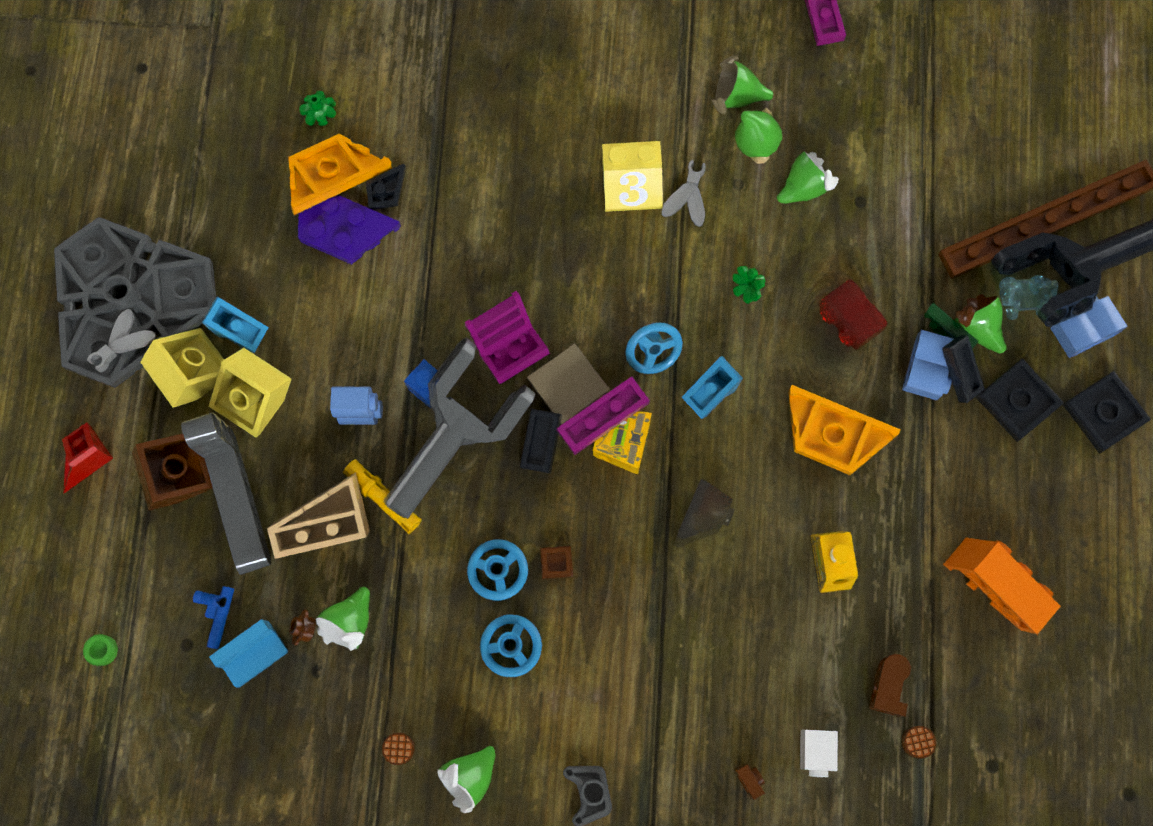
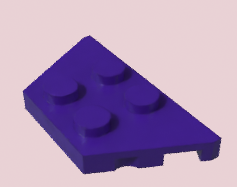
[298,195,401,265]

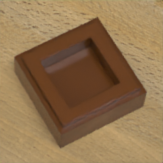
[540,546,573,580]

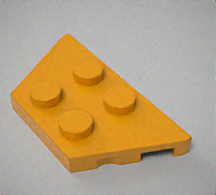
[289,134,392,215]
[789,385,901,475]

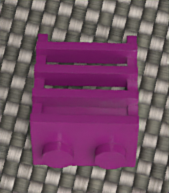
[464,290,550,384]

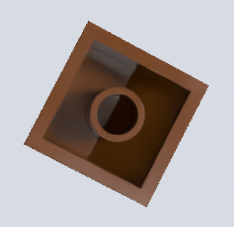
[132,433,213,510]

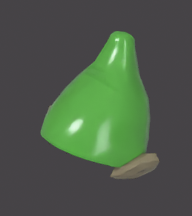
[711,55,773,115]

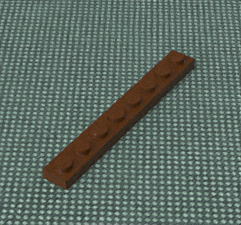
[938,159,1153,279]

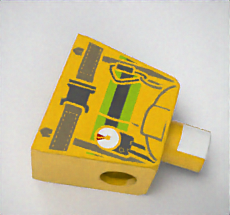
[593,412,652,474]
[811,531,858,593]

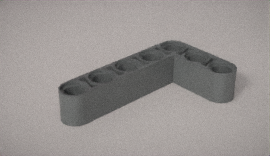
[181,412,271,575]

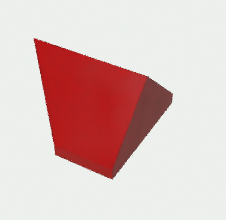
[62,422,113,494]

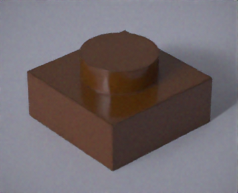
[734,764,765,800]

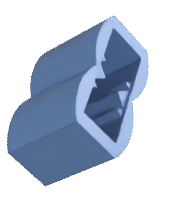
[1051,296,1127,358]
[902,330,954,400]
[330,386,383,425]

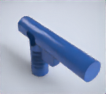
[193,586,235,650]

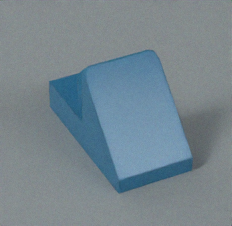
[202,297,269,353]
[682,356,743,419]

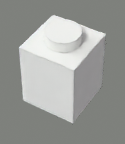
[800,730,838,777]

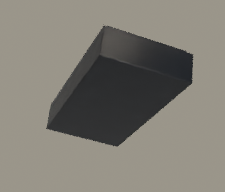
[942,335,984,403]
[520,409,562,474]

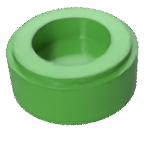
[83,634,118,666]

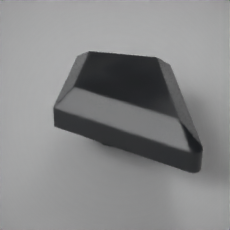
[366,164,406,210]

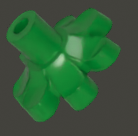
[299,91,336,126]
[733,266,765,304]

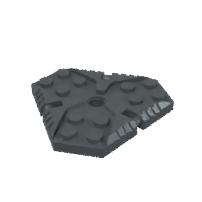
[54,217,216,388]

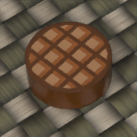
[902,726,936,759]
[382,733,415,765]

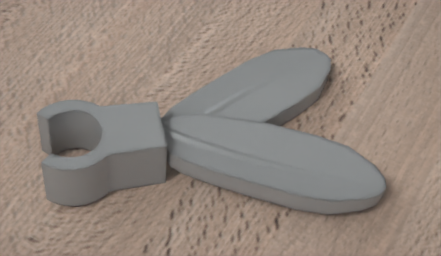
[662,160,706,227]
[87,309,156,372]

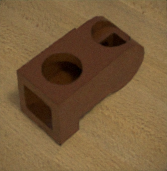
[868,654,911,717]

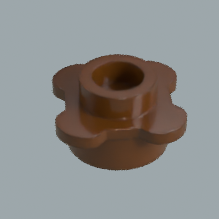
[289,609,316,646]

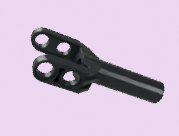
[992,219,1153,327]

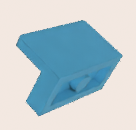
[209,619,288,688]

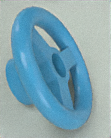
[625,323,683,374]
[467,539,528,601]
[480,615,542,677]

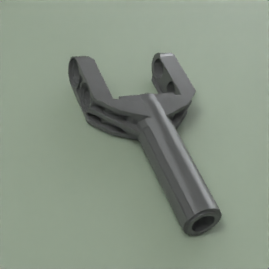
[383,337,535,519]

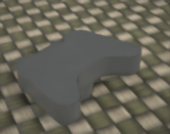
[563,766,612,826]

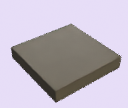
[527,344,610,425]

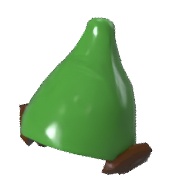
[953,294,1007,353]

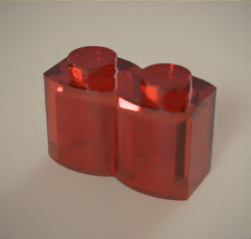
[819,279,888,351]

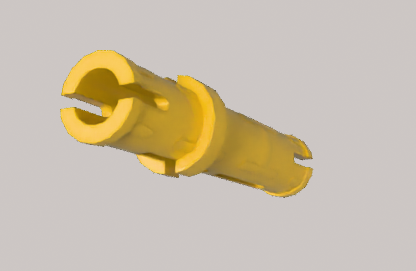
[343,459,422,534]

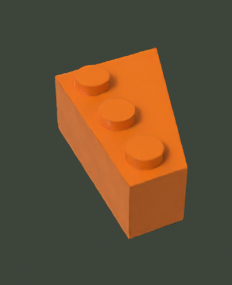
[943,538,1061,635]

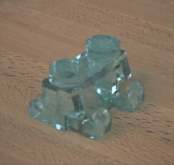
[999,275,1058,320]

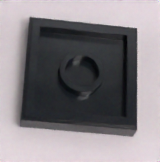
[976,359,1064,442]
[1063,371,1151,454]

